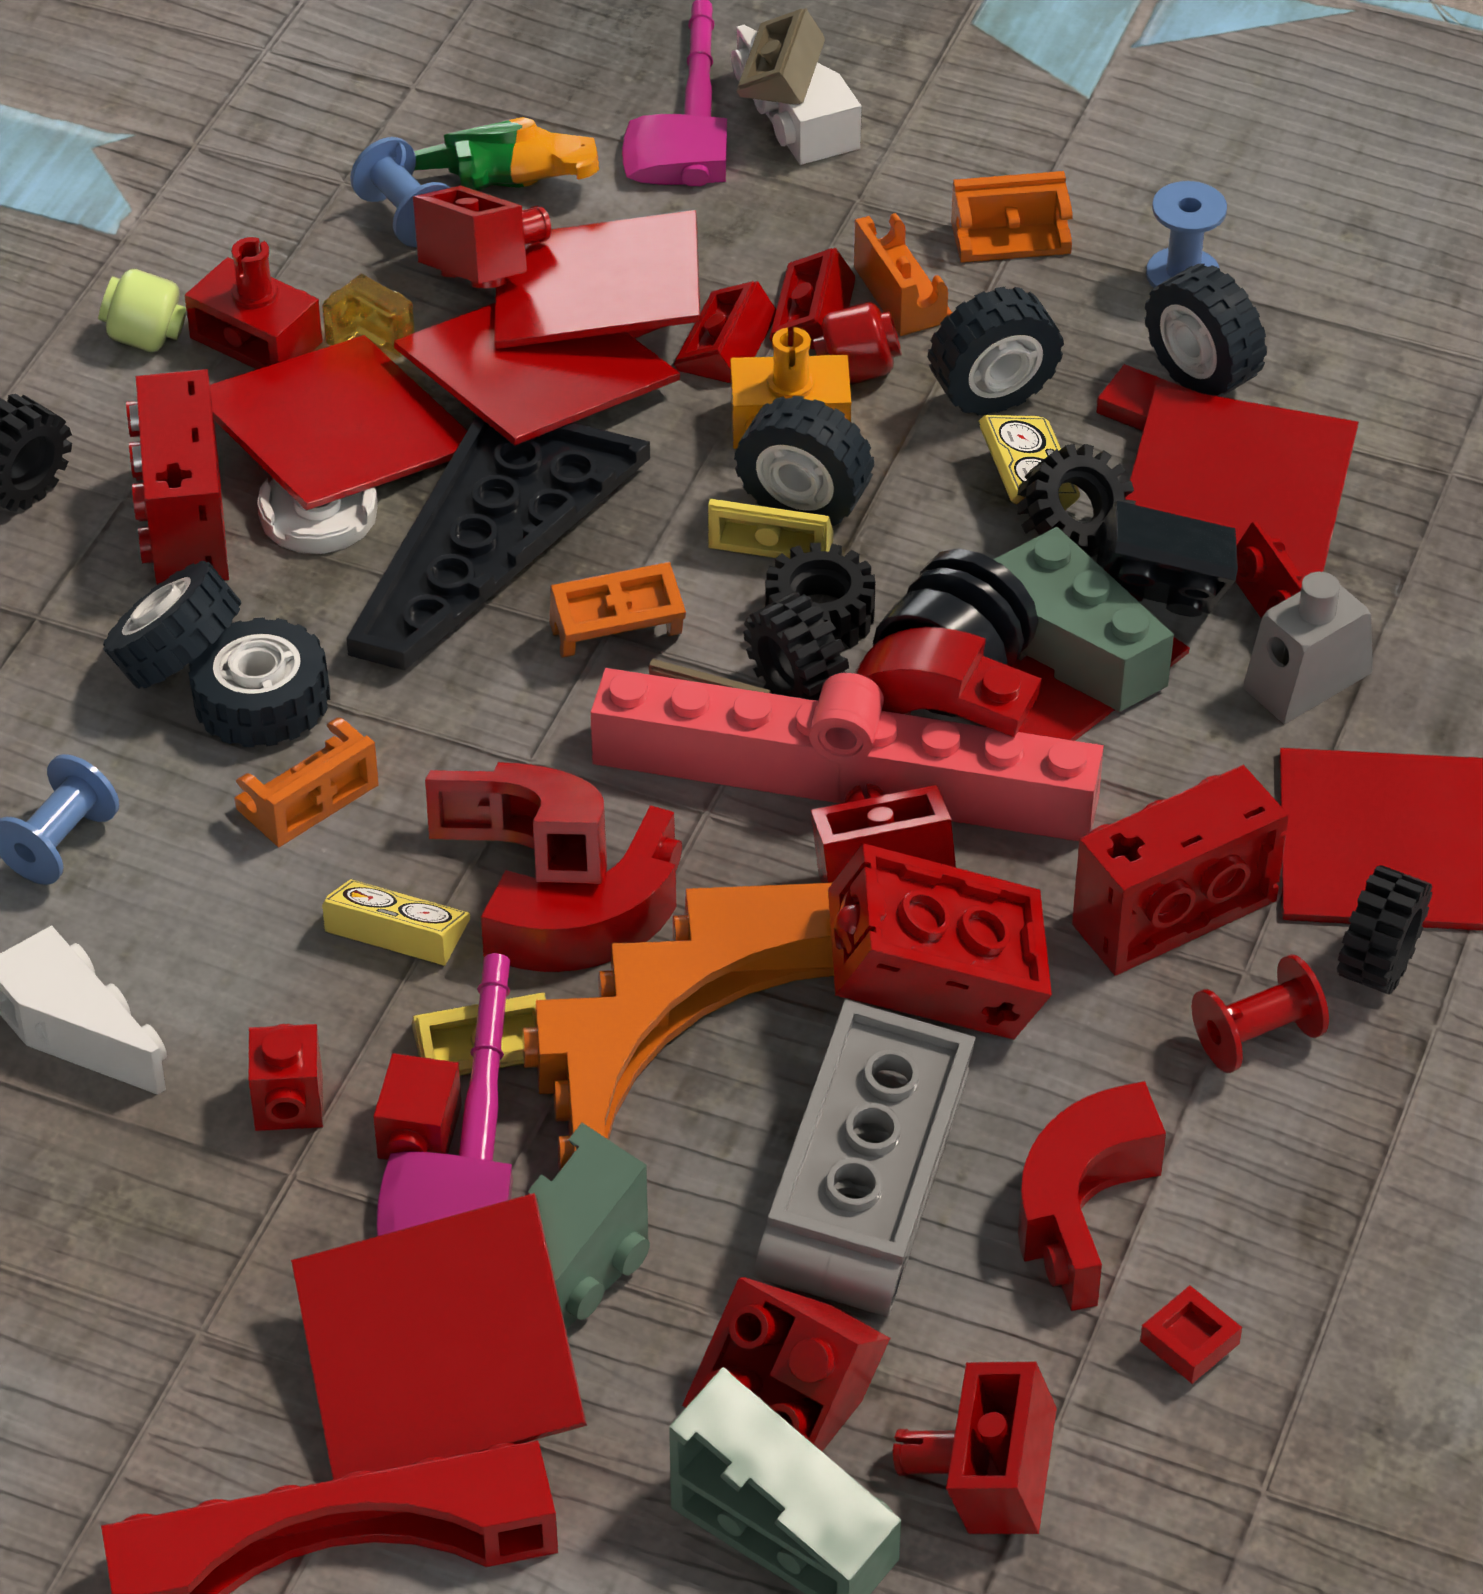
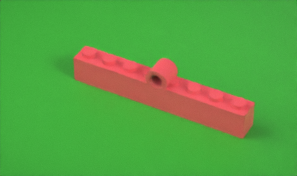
[591,668,1104,842]

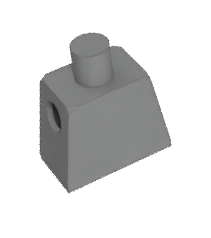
[1243,572,1373,725]

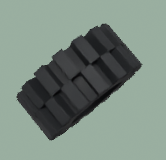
[0,394,72,511]
[1017,444,1136,557]
[765,542,876,652]
[743,593,849,701]
[1337,865,1432,995]

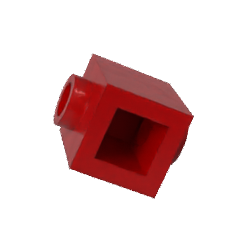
[248,1024,323,1131]

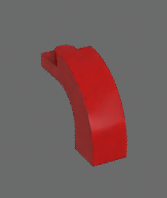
[854,627,1042,738]
[425,762,607,884]
[481,805,682,972]
[1018,1081,1166,1311]

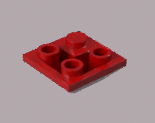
[682,1277,891,1452]

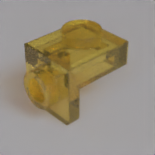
[322,273,415,357]

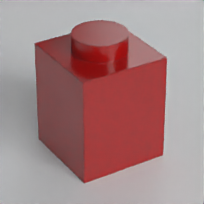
[373,1053,462,1160]

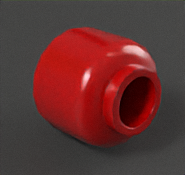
[813,302,902,385]

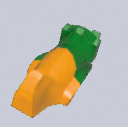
[414,117,599,191]

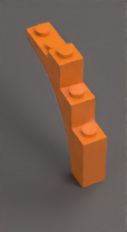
[523,883,834,1172]

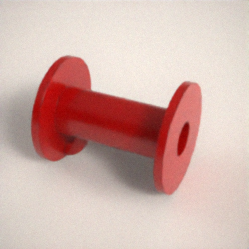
[1191,954,1329,1073]

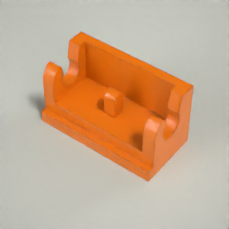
[951,171,1073,263]
[854,213,952,336]
[549,562,686,658]
[235,717,379,848]

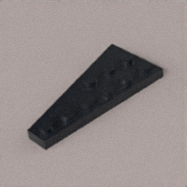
[346,415,650,670]

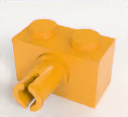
[731,327,851,449]

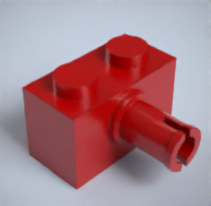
[413,186,551,288]
[185,237,323,369]
[811,784,956,883]
[893,1361,1057,1534]

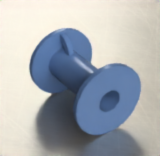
[350,137,450,247]
[1146,181,1227,288]
[0,754,119,885]

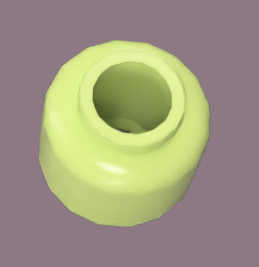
[98,269,187,352]

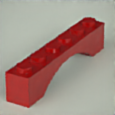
[101,1440,558,1594]

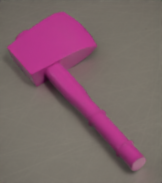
[622,0,727,186]
[377,953,513,1236]

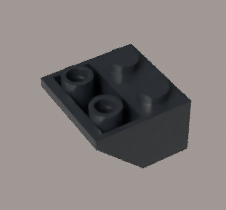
[1096,501,1238,617]

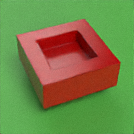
[1140,1285,1242,1384]

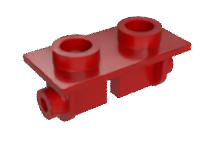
[1235,521,1302,619]

